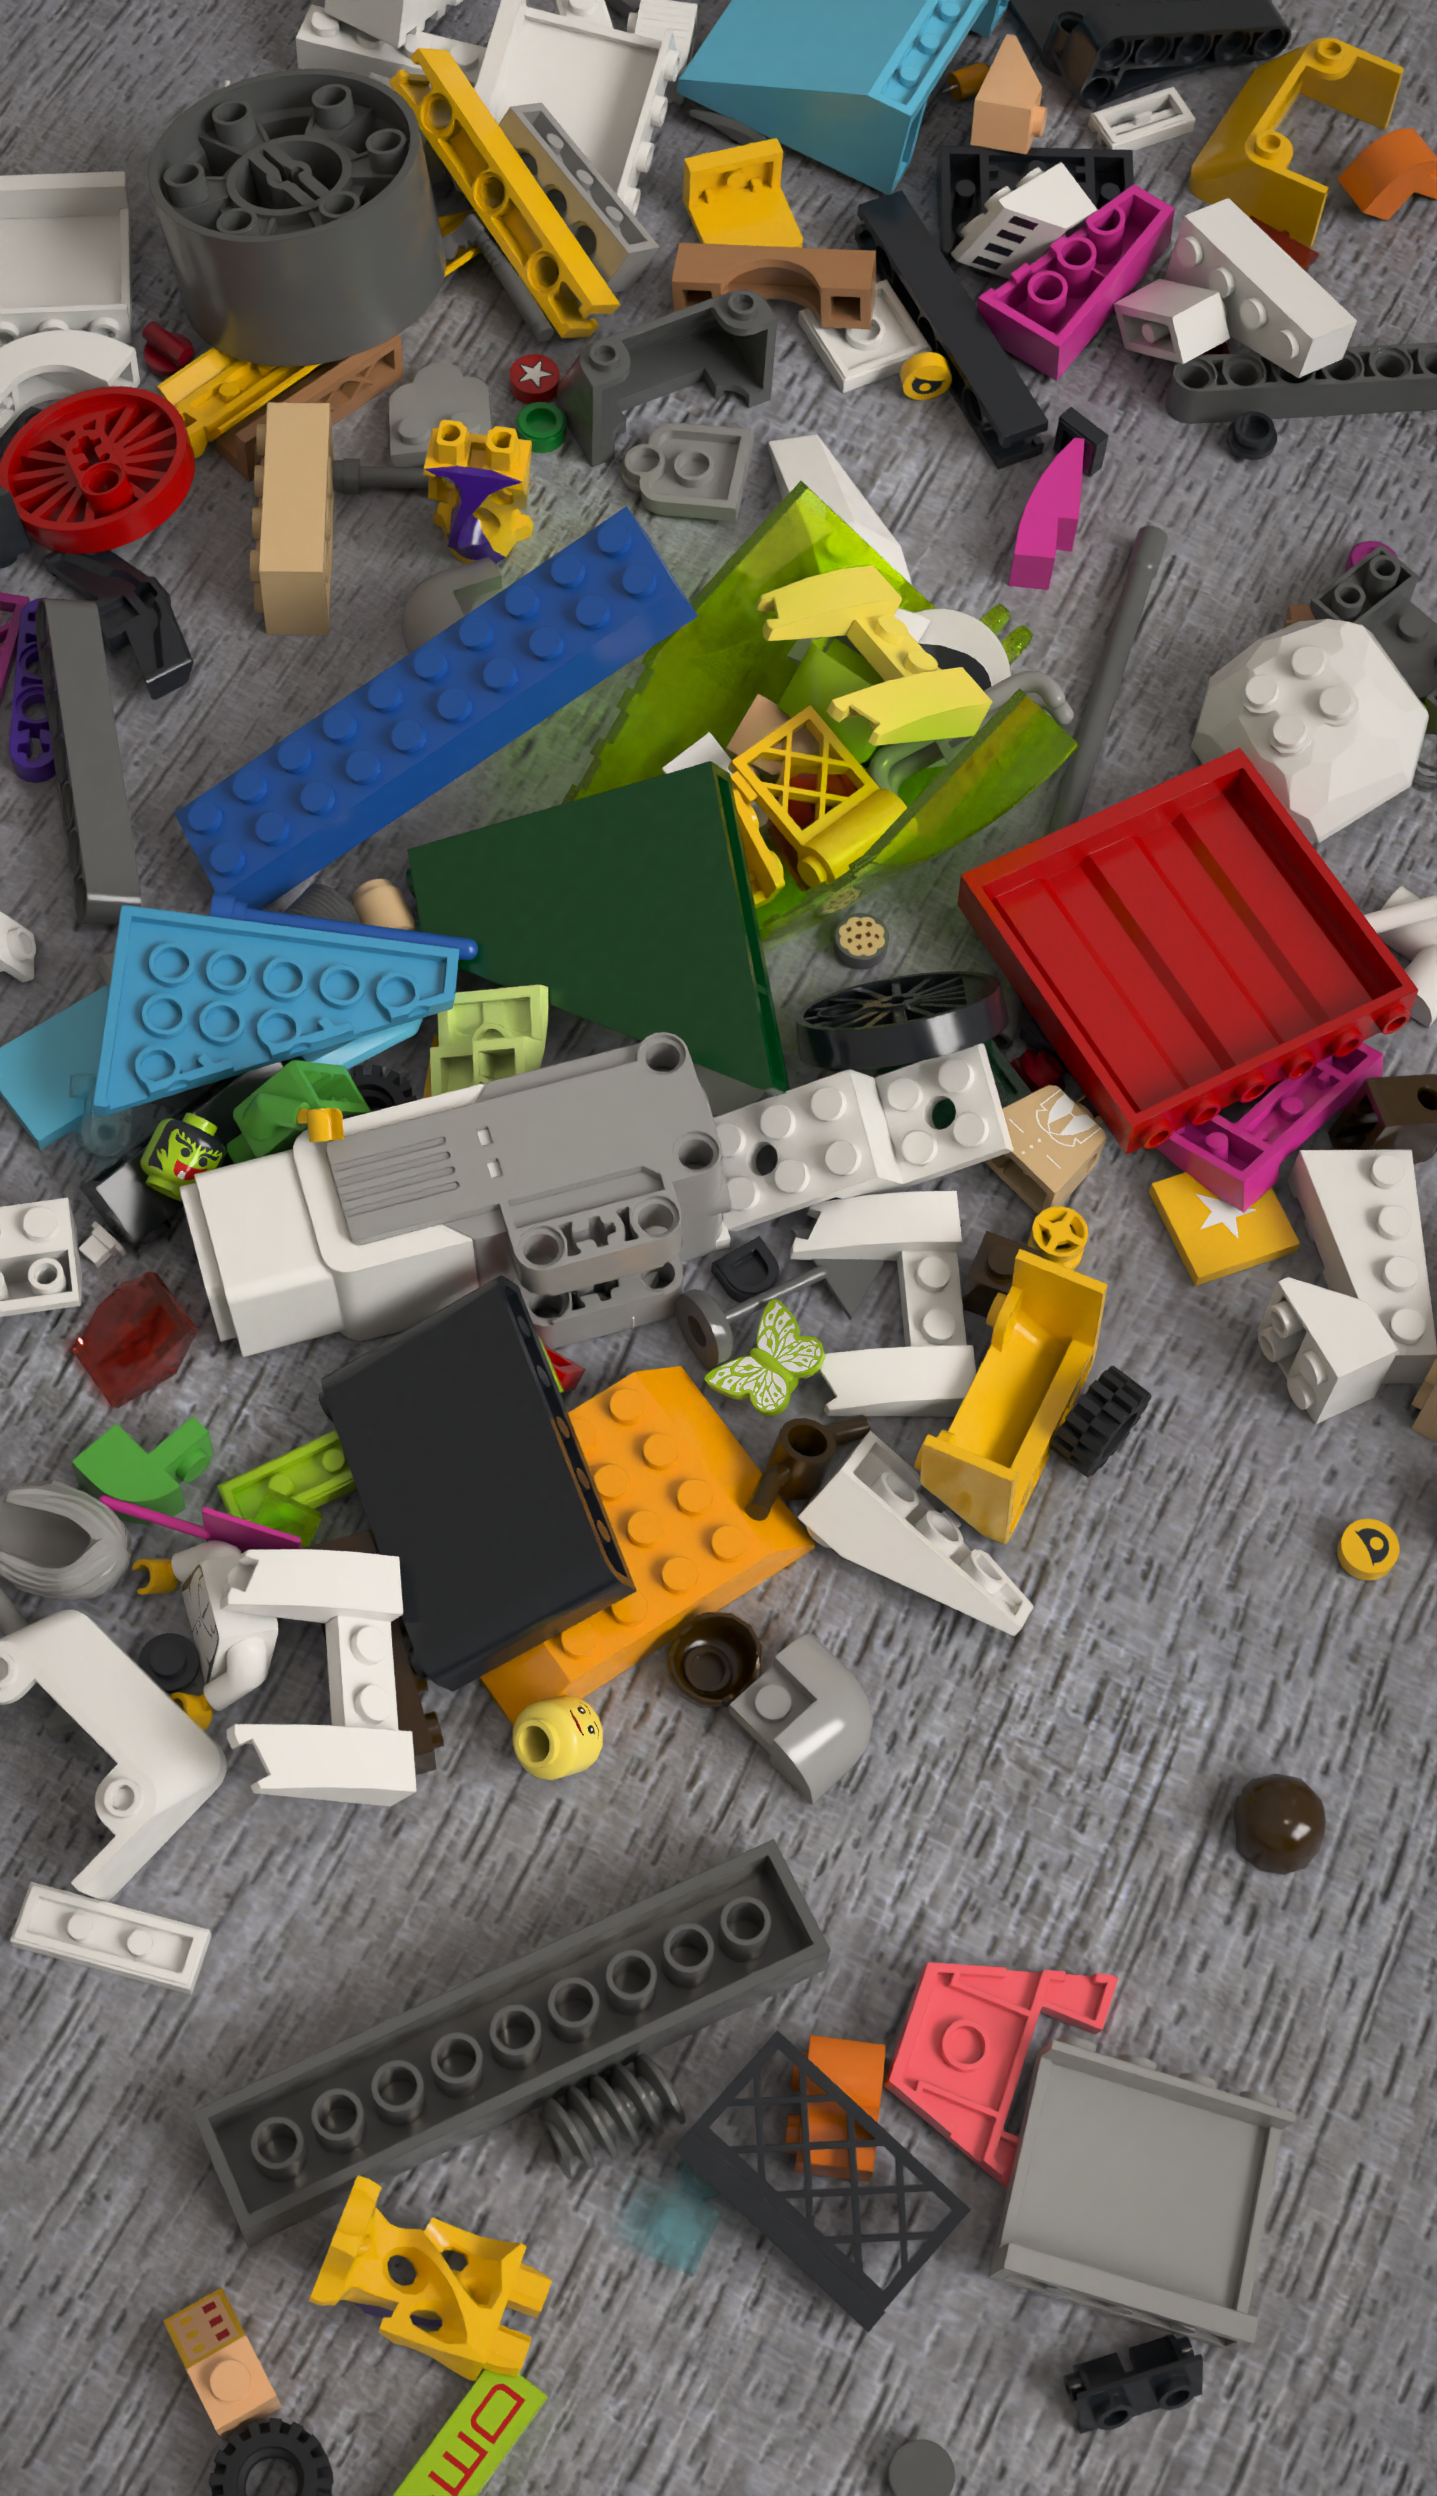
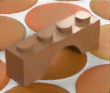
[671,243,876,330]

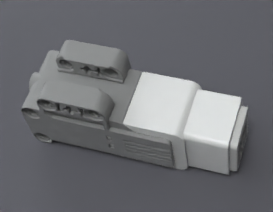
[179,1032,731,1357]

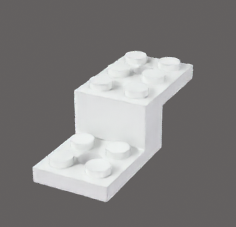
[713,1043,1014,1232]

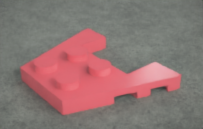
[883,1962,1118,2189]

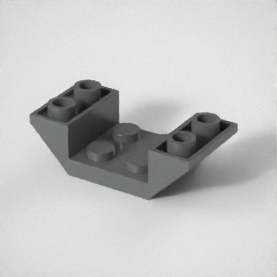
[1309,545,1437,735]

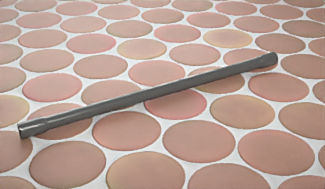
[984,526,1167,1049]

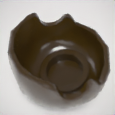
[667,1612,762,1708]
[1233,1774,1326,1875]

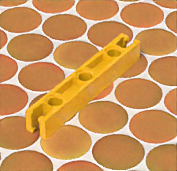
[389,48,621,338]

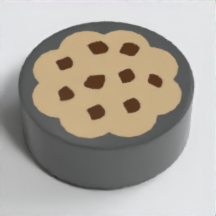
[834,913,889,969]

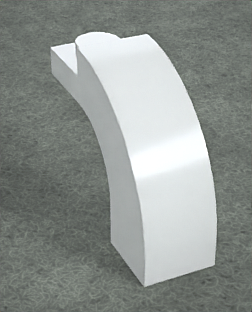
[0,330,140,438]

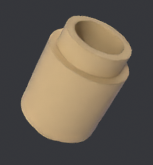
[352,879,416,931]

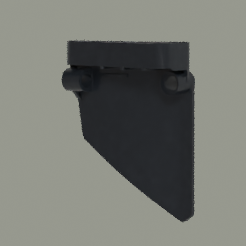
[1008,0,1291,109]

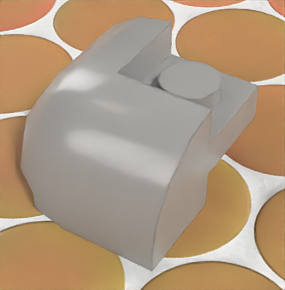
[402,557,503,653]
[729,1634,873,1805]

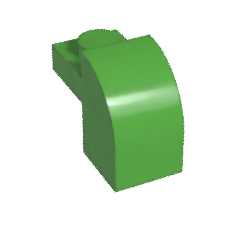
[71,1416,214,1524]

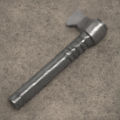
[442,211,554,343]

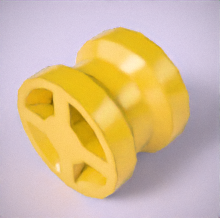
[1027,1206,1088,1270]

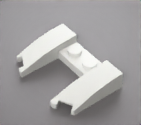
[790,1191,976,1417]
[220,1549,417,1807]

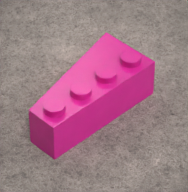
[977,184,1175,381]

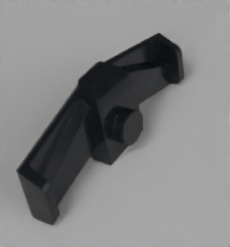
[43,550,194,700]

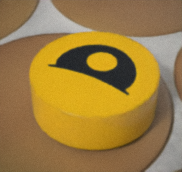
[900,352,952,400]
[1337,1519,1400,1581]

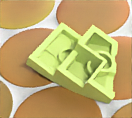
[430,984,549,1097]

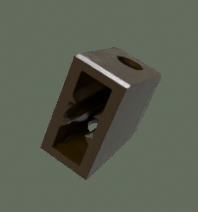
[1328,1074,1437,1164]

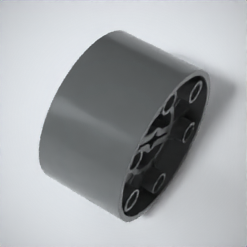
[148,68,446,366]

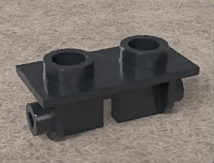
[1063,2333,1203,2434]

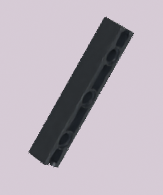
[855,190,1049,470]

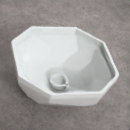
[1191,619,1429,843]

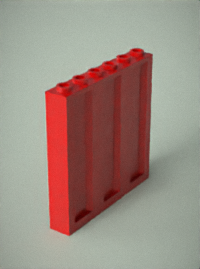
[957,748,1418,1155]

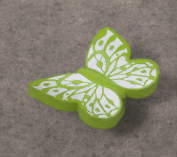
[704,1299,825,1417]

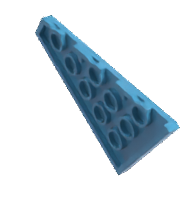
[93,905,460,1116]

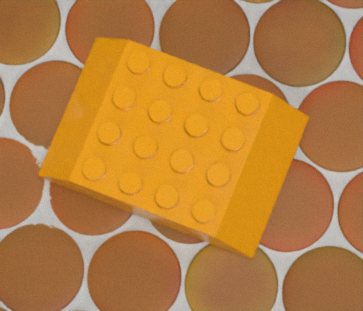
[479,1366,815,1727]

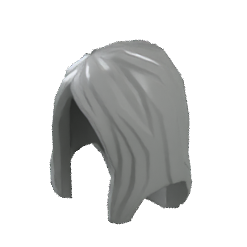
[0,1480,131,1601]

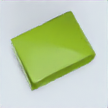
[777,637,885,764]

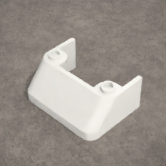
[0,1610,227,1902]

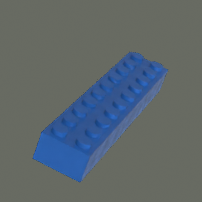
[174,506,698,910]

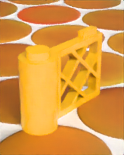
[727,705,913,893]

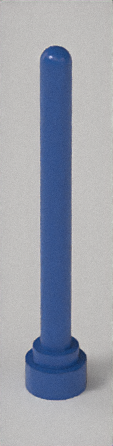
[209,892,478,960]

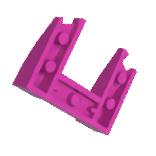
[1156,1042,1383,1213]

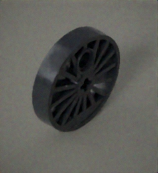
[795,971,1009,1071]

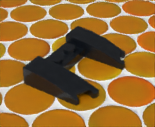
[936,146,1134,278]

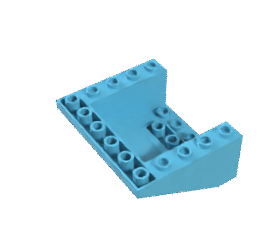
[676,0,1009,195]

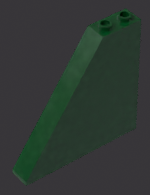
[406,761,790,1096]

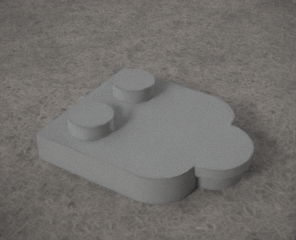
[389,362,493,468]
[620,422,754,522]

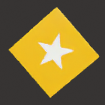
[1149,1172,1300,1287]

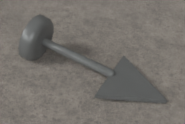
[675,1228,886,1368]

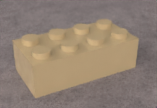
[250,402,335,636]

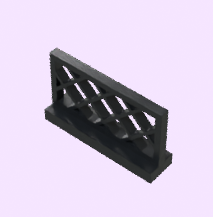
[673,2030,971,2332]

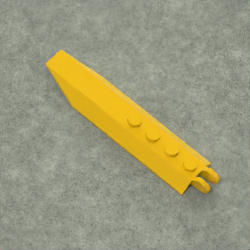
[157,209,481,459]

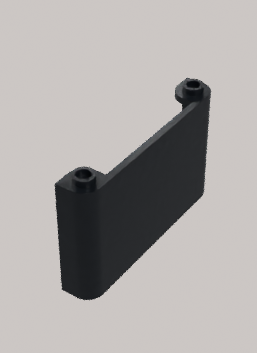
[319,1275,637,1692]

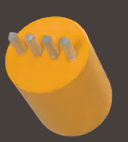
[942,62,990,101]

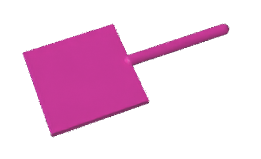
[99,1495,302,1554]

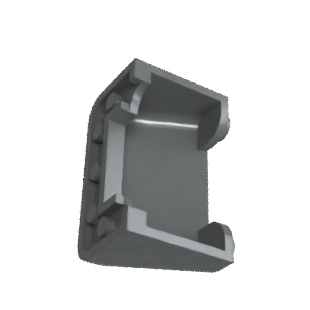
[557,289,777,467]

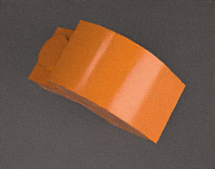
[1337,128,1437,221]

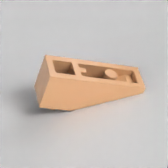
[970,34,1047,154]

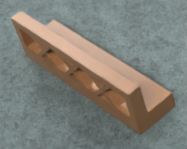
[215,335,403,482]

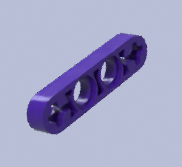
[9,598,56,783]

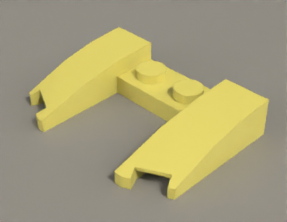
[756,565,993,746]

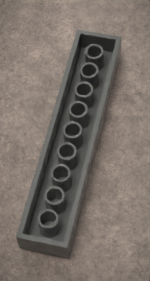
[191,1839,831,2247]

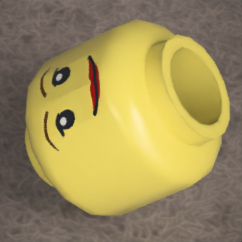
[512,1695,603,1780]

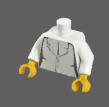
[132,1540,279,1730]

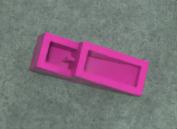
[1008,438,1085,590]

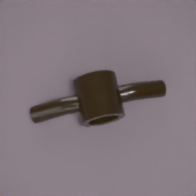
[745,1415,870,1521]

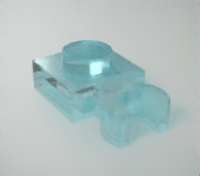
[635,2159,721,2278]

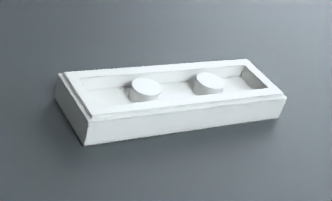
[10,1882,212,1995]

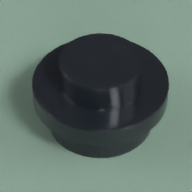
[1226,411,1277,460]
[138,1633,200,1693]

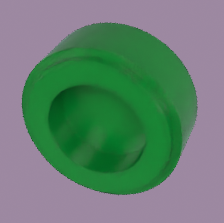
[516,402,566,453]

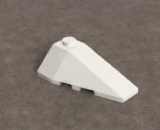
[768,434,913,595]
[797,1431,1034,1636]

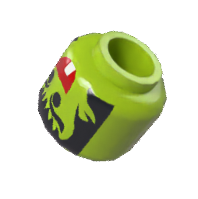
[140,1113,227,1202]

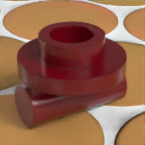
[142,321,195,376]
[1006,1049,1065,1097]

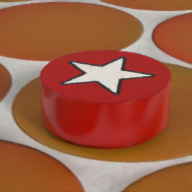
[510,354,560,404]

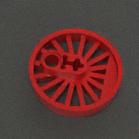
[0,386,195,554]

